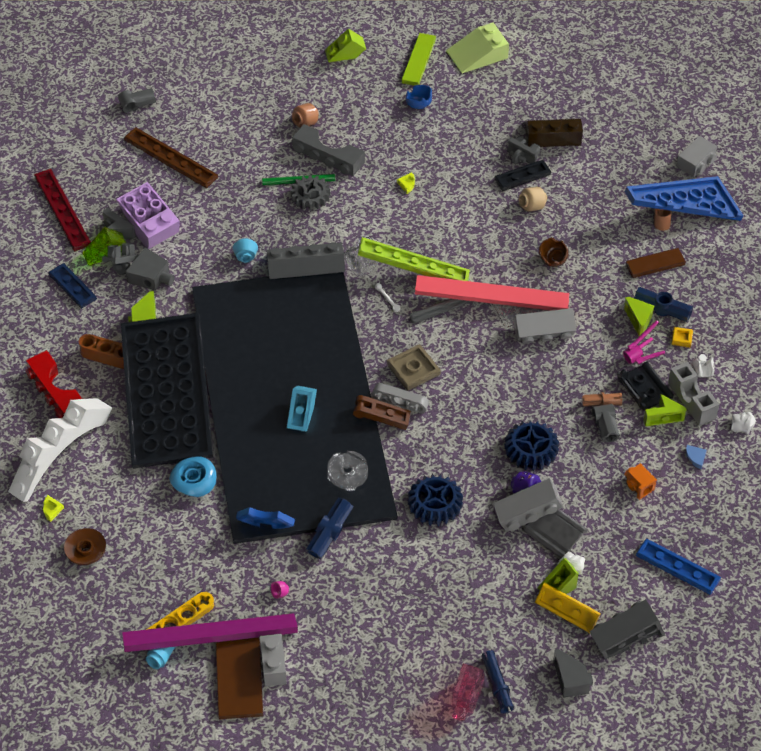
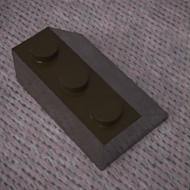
[524,118,583,147]

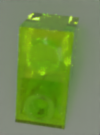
[82,227,126,266]

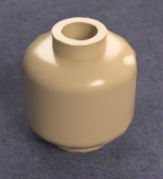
[519,186,547,212]

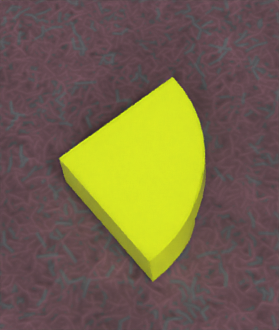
[397,172,415,194]
[43,495,64,522]

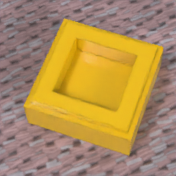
[671,327,693,348]

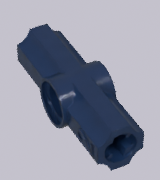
[634,287,693,322]
[306,497,354,560]

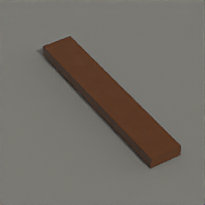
[124,127,218,189]

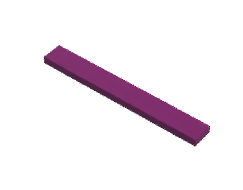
[122,613,298,652]

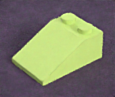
[446,23,509,73]

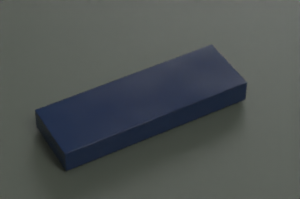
[48,263,97,309]

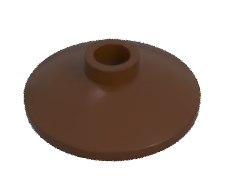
[64,528,106,565]

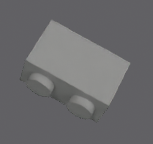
[676,136,717,177]
[260,634,287,686]

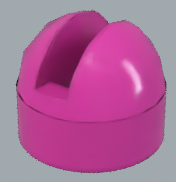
[271,581,289,599]

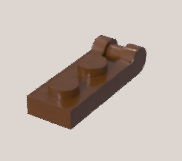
[353,395,411,430]

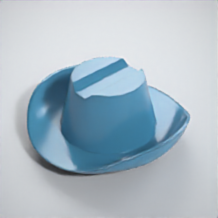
[169,457,217,497]

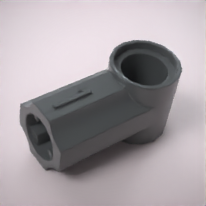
[118,88,156,114]
[592,404,620,443]

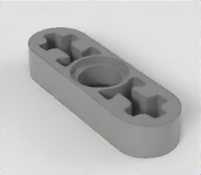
[372,383,429,414]

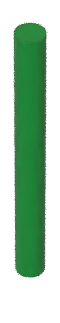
[262,174,335,186]

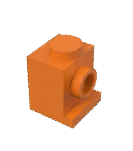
[624,463,657,500]

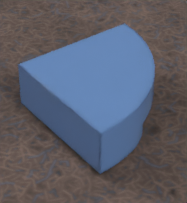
[686,445,707,469]

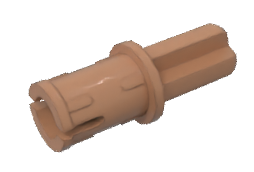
[582,392,622,406]

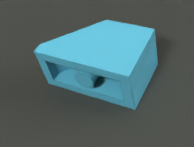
[287,386,317,431]

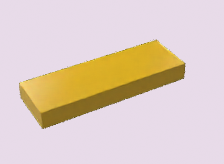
[534,583,601,633]

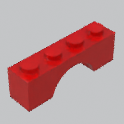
[25,350,82,418]

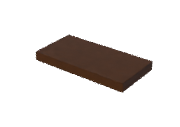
[216,637,263,720]

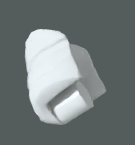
[692,354,714,378]
[731,412,756,434]
[558,552,585,575]

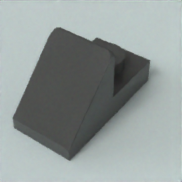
[102,208,136,241]

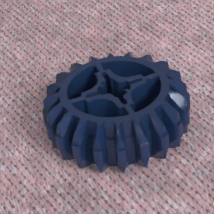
[504,420,559,472]
[408,473,463,527]

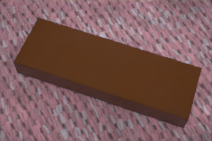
[626,248,686,278]

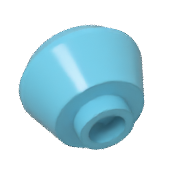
[232,238,258,263]

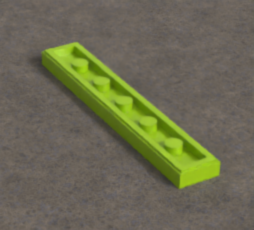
[357,237,470,281]

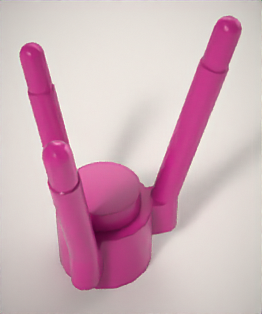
[623,321,665,365]

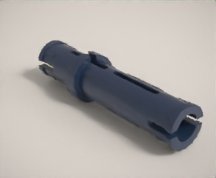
[481,650,514,714]

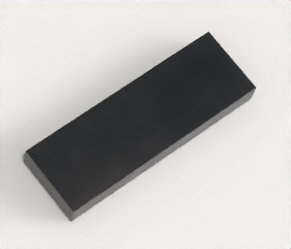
[494,160,551,191]

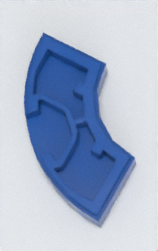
[236,507,295,529]

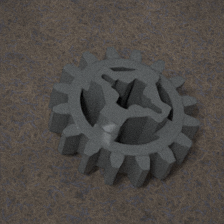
[291,175,331,210]

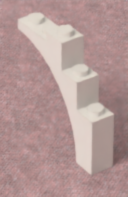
[8,398,112,502]

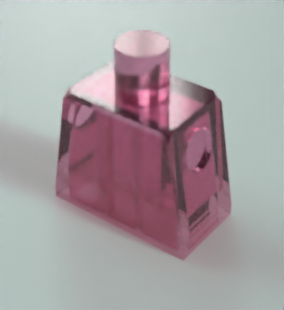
[452,663,484,721]

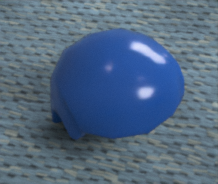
[405,85,432,109]

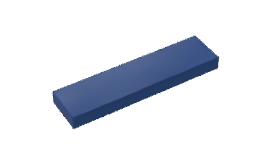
[636,538,721,595]

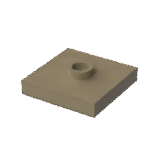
[387,344,441,391]

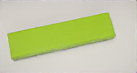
[402,33,436,86]

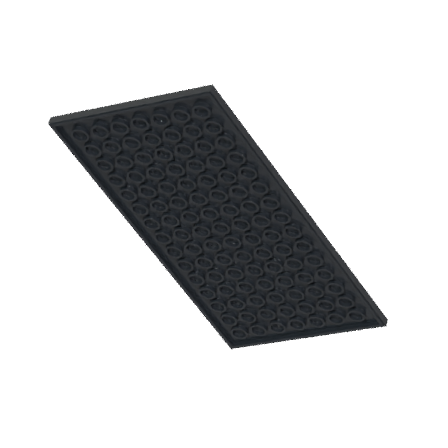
[192,272,398,544]

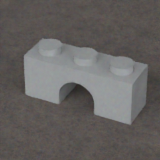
[668,362,719,426]

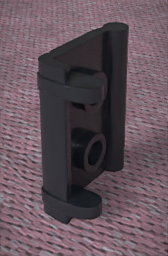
[617,361,674,411]

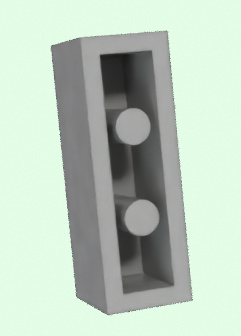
[513,308,577,344]
[493,478,563,531]

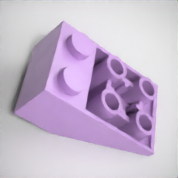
[116,182,180,249]

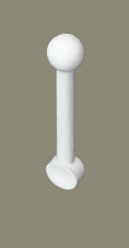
[375,283,400,312]

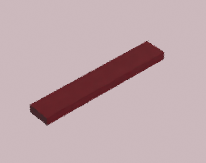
[34,168,91,252]

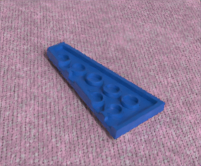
[624,176,744,221]

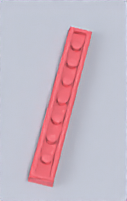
[415,275,569,311]

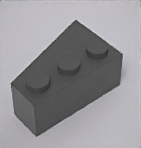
[589,599,665,659]

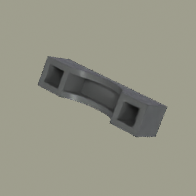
[292,124,365,176]

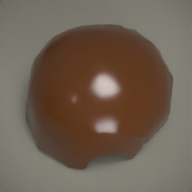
[539,237,569,267]

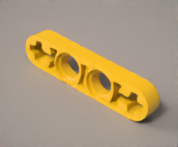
[146,592,214,630]

